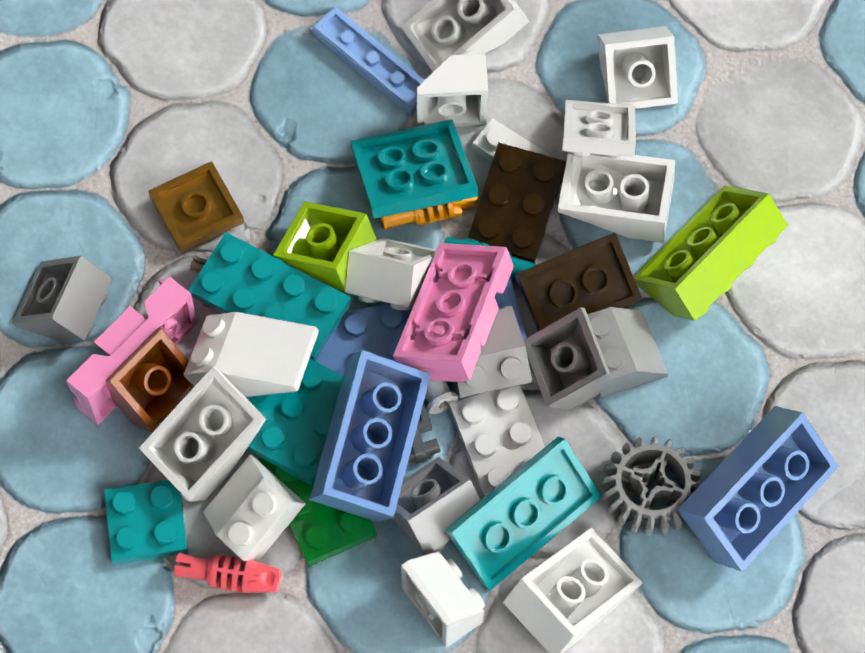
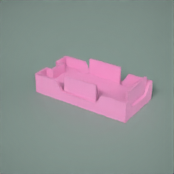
[393,243,514,382]
[66,276,198,426]

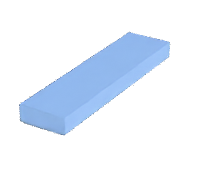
[311,6,425,116]

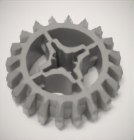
[601,436,701,537]

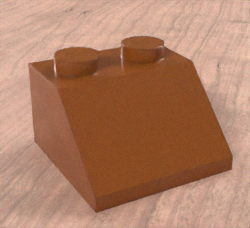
[106,327,194,432]

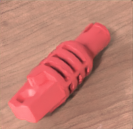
[174,553,282,593]

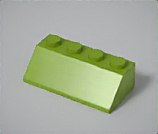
[633,186,788,321]

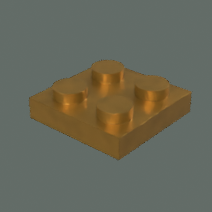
[148,161,244,253]

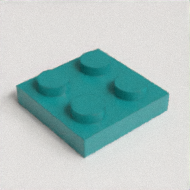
[104,480,189,565]

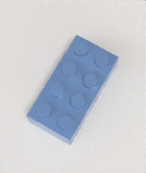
[309,350,431,523]
[677,406,839,572]

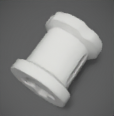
[425,380,459,414]

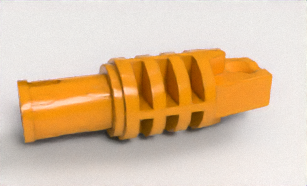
[380,197,478,231]

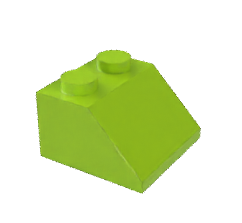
[273,201,377,295]

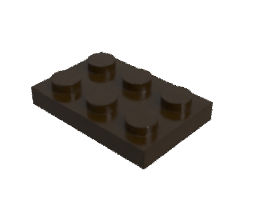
[468,142,566,264]
[515,232,642,332]

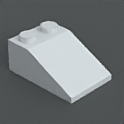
[401,0,530,72]
[558,151,675,243]
[184,312,319,397]
[139,366,266,501]
[503,528,643,653]

